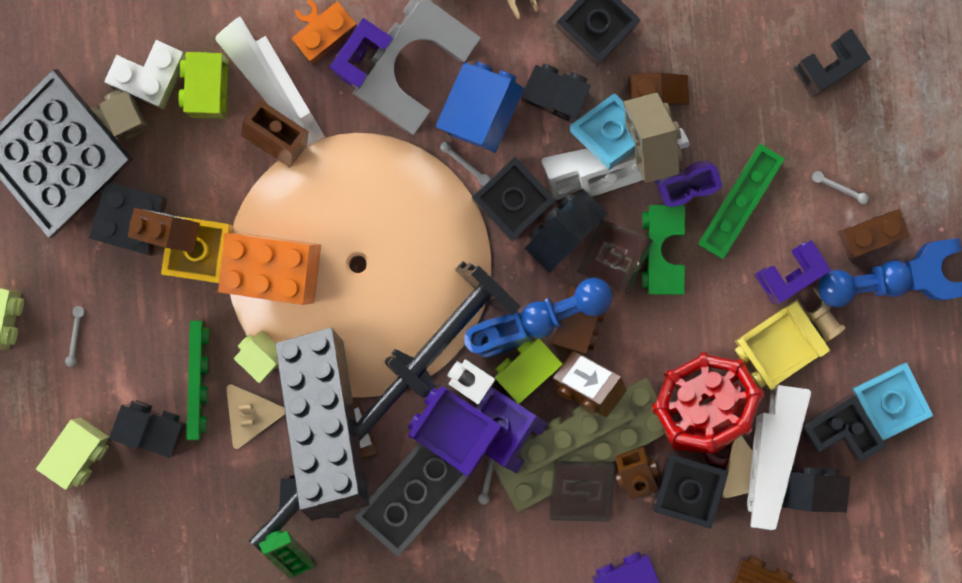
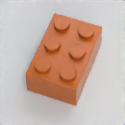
[218,232,321,305]

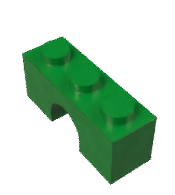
[641,205,685,295]

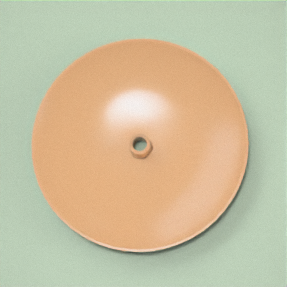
[230,133,492,398]

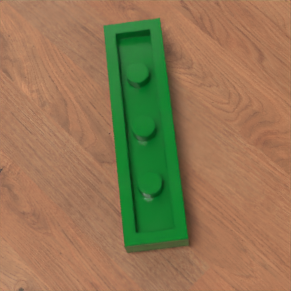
[697,143,785,260]
[187,321,210,440]
[259,531,317,579]

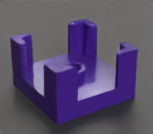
[329,18,394,89]
[754,240,831,304]
[476,386,548,473]

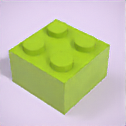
[179,52,229,119]

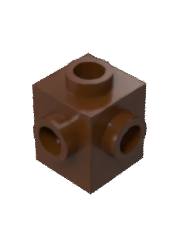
[616,446,661,499]

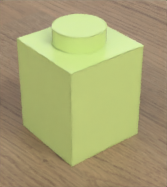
[234,330,278,383]

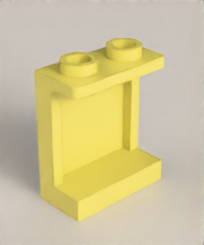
[734,301,830,390]

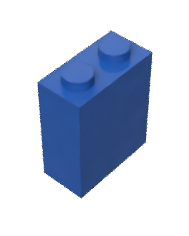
[435,62,525,153]

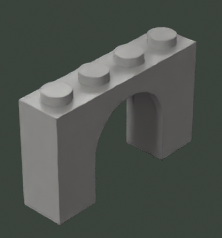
[352,0,481,135]

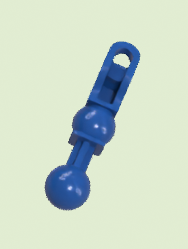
[818,238,962,308]
[464,278,613,359]

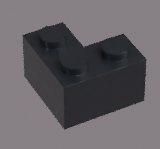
[520,63,591,124]
[524,189,608,273]
[802,395,887,462]
[109,400,186,458]
[782,465,850,513]

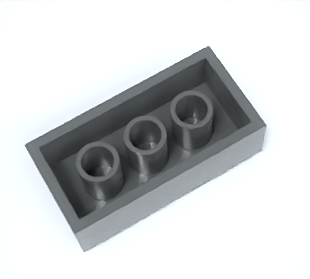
[354,443,478,557]

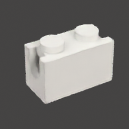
[447,359,495,404]

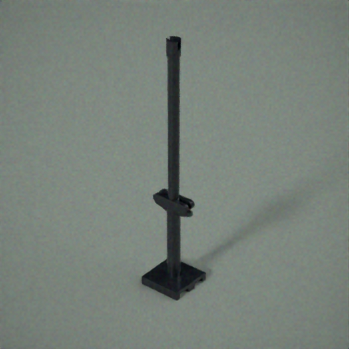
[249,261,521,552]

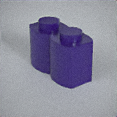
[655,161,723,207]

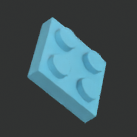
[570,93,635,170]
[852,362,933,441]

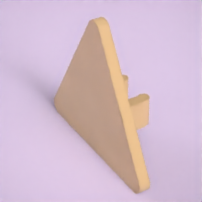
[226,384,286,449]
[721,436,753,498]

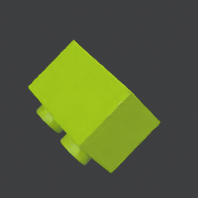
[495,339,563,404]

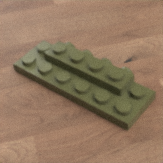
[493,377,666,513]

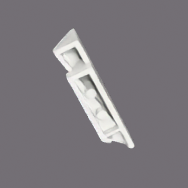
[215,17,325,146]
[541,128,690,200]
[747,385,811,530]

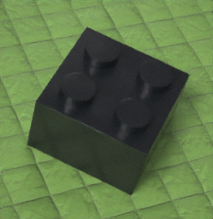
[555,0,641,67]
[471,157,556,242]
[89,182,168,256]
[651,453,728,529]

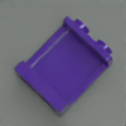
[407,386,503,477]

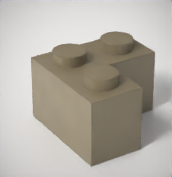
[91,90,150,143]
[623,92,683,183]

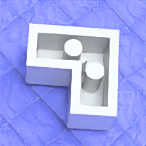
[104,40,186,110]

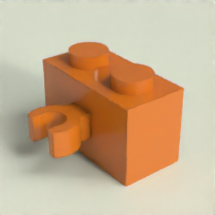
[291,0,357,66]

